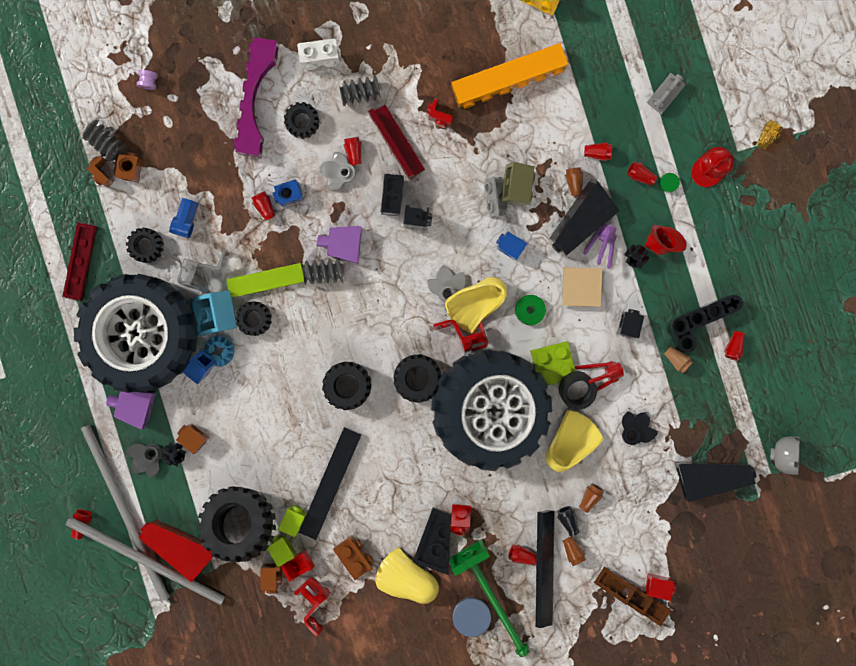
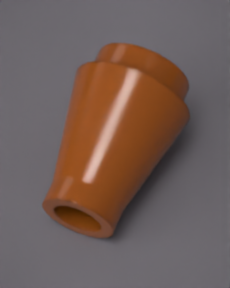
[565,167,583,196]
[579,483,604,513]
[562,536,586,566]

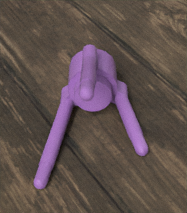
[583,224,617,269]

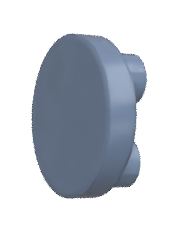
[453,596,491,637]

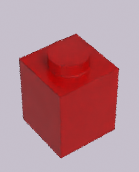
[644,573,676,601]

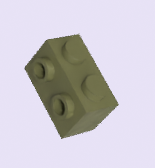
[501,162,535,207]

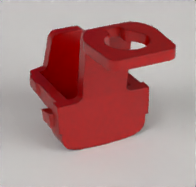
[433,319,488,355]
[294,577,331,637]

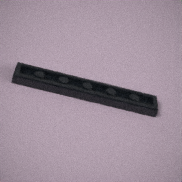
[299,427,362,540]
[535,510,555,628]

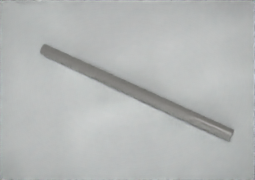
[65,516,225,605]

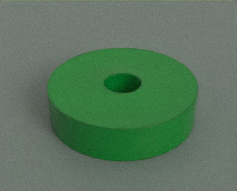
[515,295,546,325]

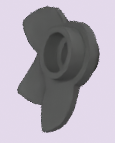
[126,443,162,478]

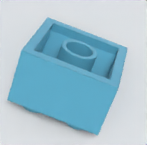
[189,290,237,336]

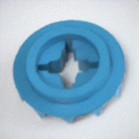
[203,336,234,367]

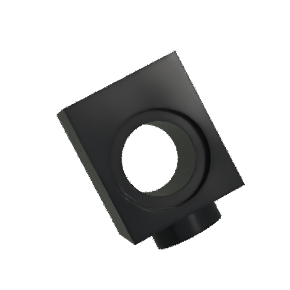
[617,309,644,338]

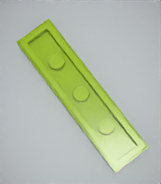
[226,263,304,298]

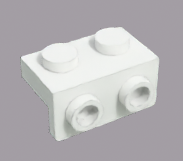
[297,39,340,70]

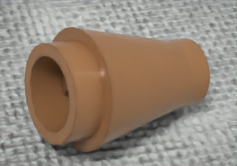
[664,346,693,373]

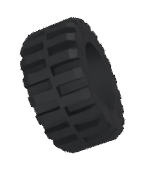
[197,486,276,562]

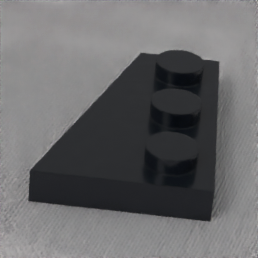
[413,507,451,575]

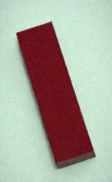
[62,222,98,301]

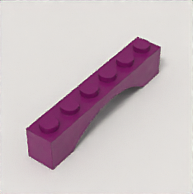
[233,37,279,158]

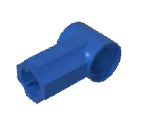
[169,198,199,239]

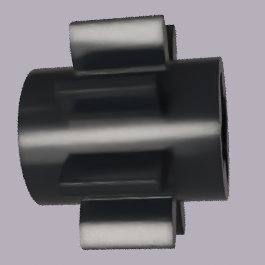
[624,244,649,268]
[161,442,186,467]

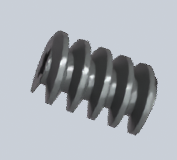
[339,75,381,106]
[83,120,127,162]
[303,258,343,285]

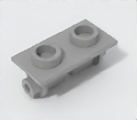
[647,73,686,114]
[484,176,508,217]

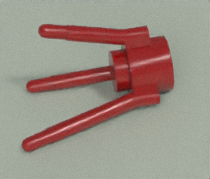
[574,361,624,392]

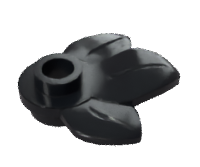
[621,411,658,445]

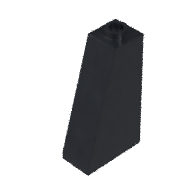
[550,179,619,256]
[674,461,757,502]

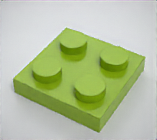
[530,341,575,386]

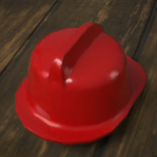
[691,147,734,187]
[645,225,687,255]

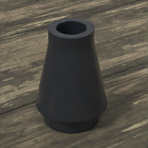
[557,506,580,536]

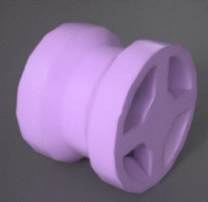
[136,70,158,90]

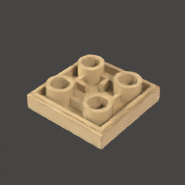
[562,267,602,307]

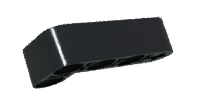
[668,295,743,352]

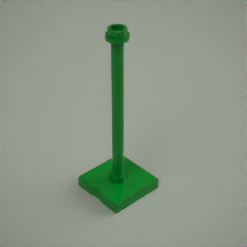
[449,539,530,657]

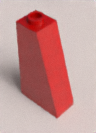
[138,520,213,582]

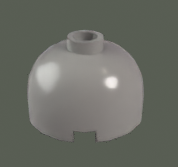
[770,436,800,475]

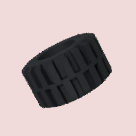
[393,354,442,403]
[322,361,372,410]

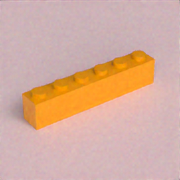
[451,43,568,109]

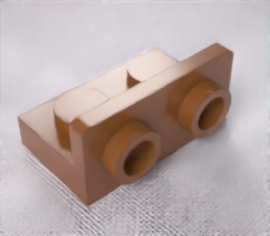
[333,535,374,580]

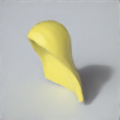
[445,277,508,334]
[545,410,604,472]
[376,548,439,604]

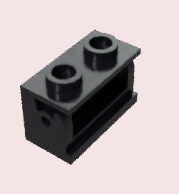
[381,174,404,217]
[403,205,432,231]

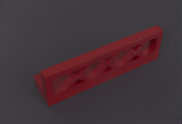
[368,104,425,180]

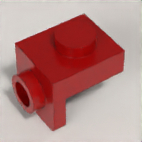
[426,98,453,128]
[450,504,471,536]
[280,550,315,582]

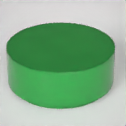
[659,173,680,193]

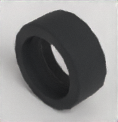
[558,371,597,410]

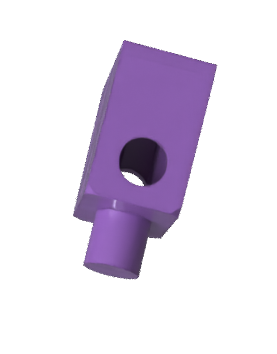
[317,226,362,264]
[106,391,156,429]

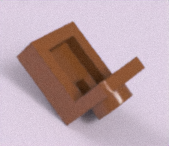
[87,155,114,187]

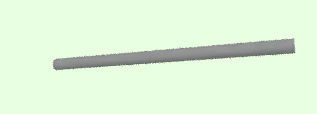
[81,425,170,602]

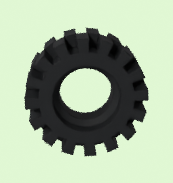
[284,102,320,139]
[126,227,164,263]
[235,301,272,336]

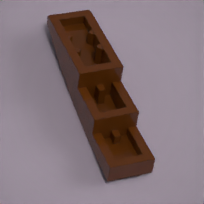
[594,567,671,626]

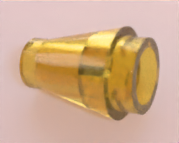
[756,120,783,150]

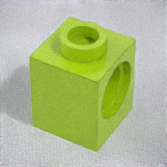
[278,505,307,538]
[267,534,297,567]

